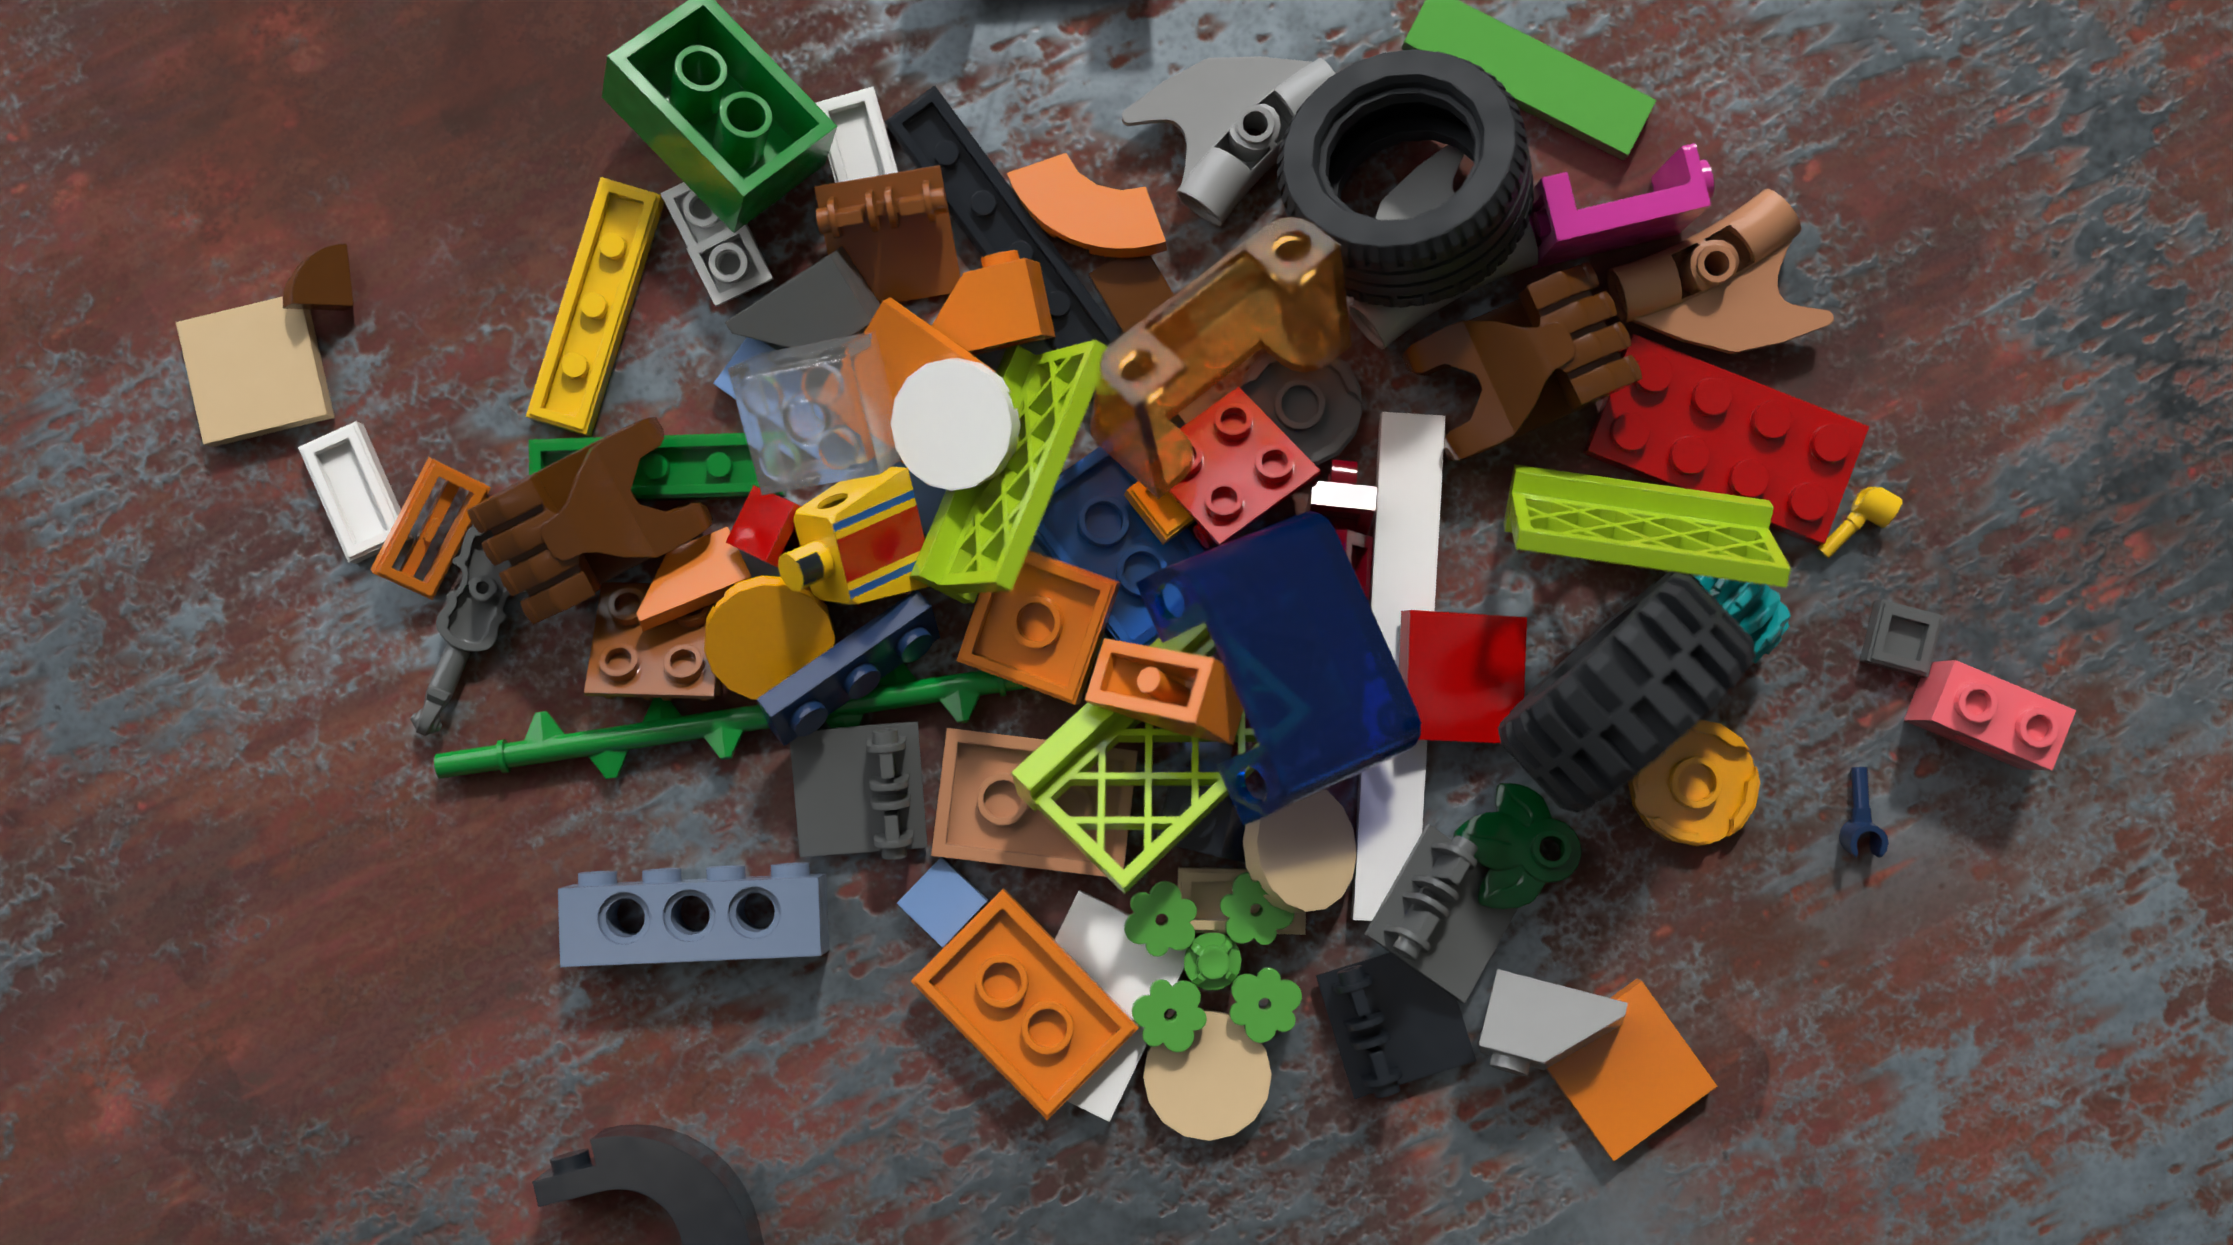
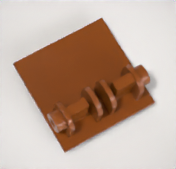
[814,165,961,304]
[584,582,724,702]

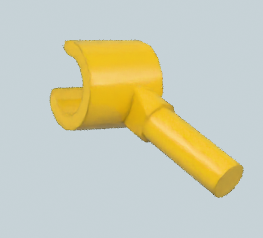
[1817,487,1902,559]

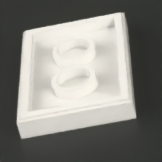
[1055,890,1187,1122]

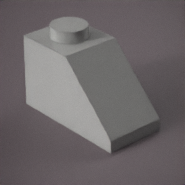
[1479,969,1628,1076]

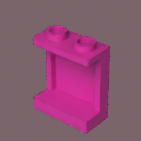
[1529,143,1714,269]

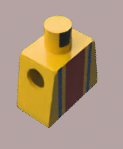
[778,464,929,605]

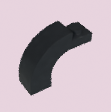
[533,1124,764,1245]

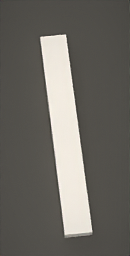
[1351,412,1445,921]

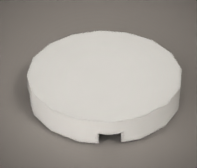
[891,358,1020,491]

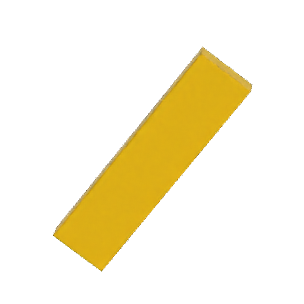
[526,177,665,437]

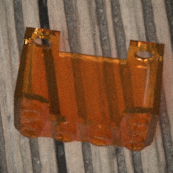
[1090,217,1352,499]

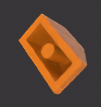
[931,250,1055,356]
[1084,638,1252,745]

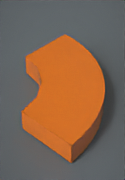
[1007,153,1167,258]

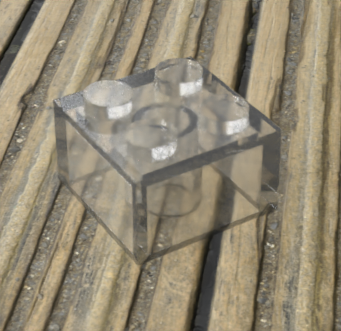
[728,331,902,495]

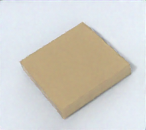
[176,296,335,447]

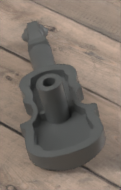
[410,526,527,736]

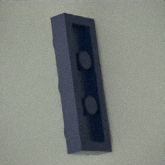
[757,590,940,746]

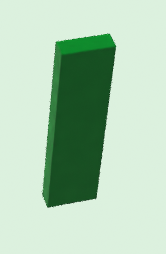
[529,432,786,502]

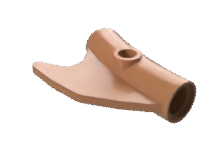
[1607,189,1834,354]

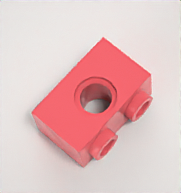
[1903,660,2076,771]

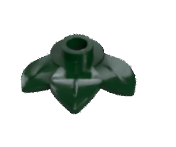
[1453,783,1582,910]

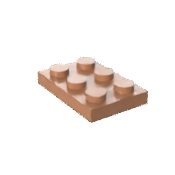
[931,728,1138,877]

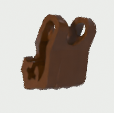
[1402,262,1642,461]
[467,417,713,624]

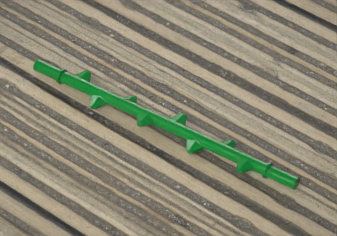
[434,663,1028,779]

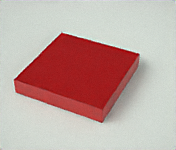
[1396,610,1527,743]

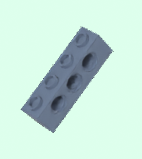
[558,862,829,967]

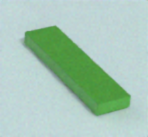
[1401,0,1656,161]

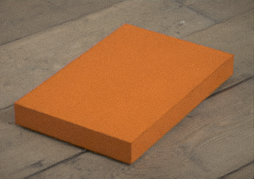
[911,888,1139,1120]

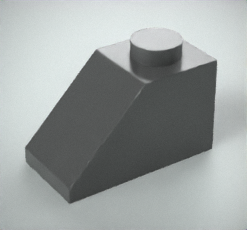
[725,246,881,355]

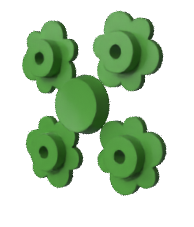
[1124,872,1302,1052]

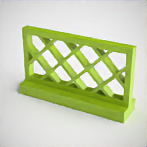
[910,340,1111,604]
[1503,464,1791,588]
[1011,600,1311,894]

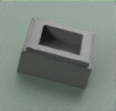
[1859,599,1943,678]

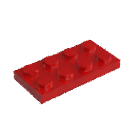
[1583,334,1870,546]

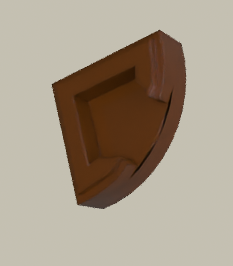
[283,244,354,311]

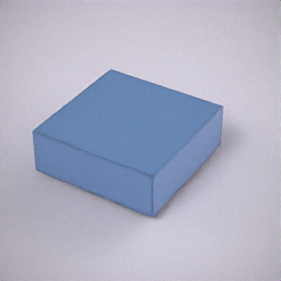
[897,857,988,948]

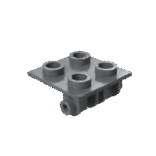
[790,722,928,859]
[1365,824,1518,1003]

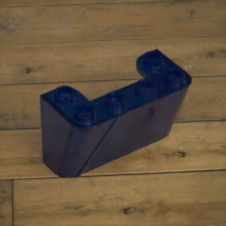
[1136,511,1421,826]

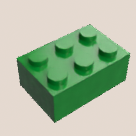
[602,0,838,233]

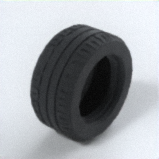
[1277,49,1534,308]

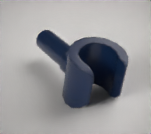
[1839,767,1889,858]

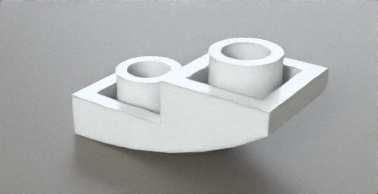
[660,182,773,307]

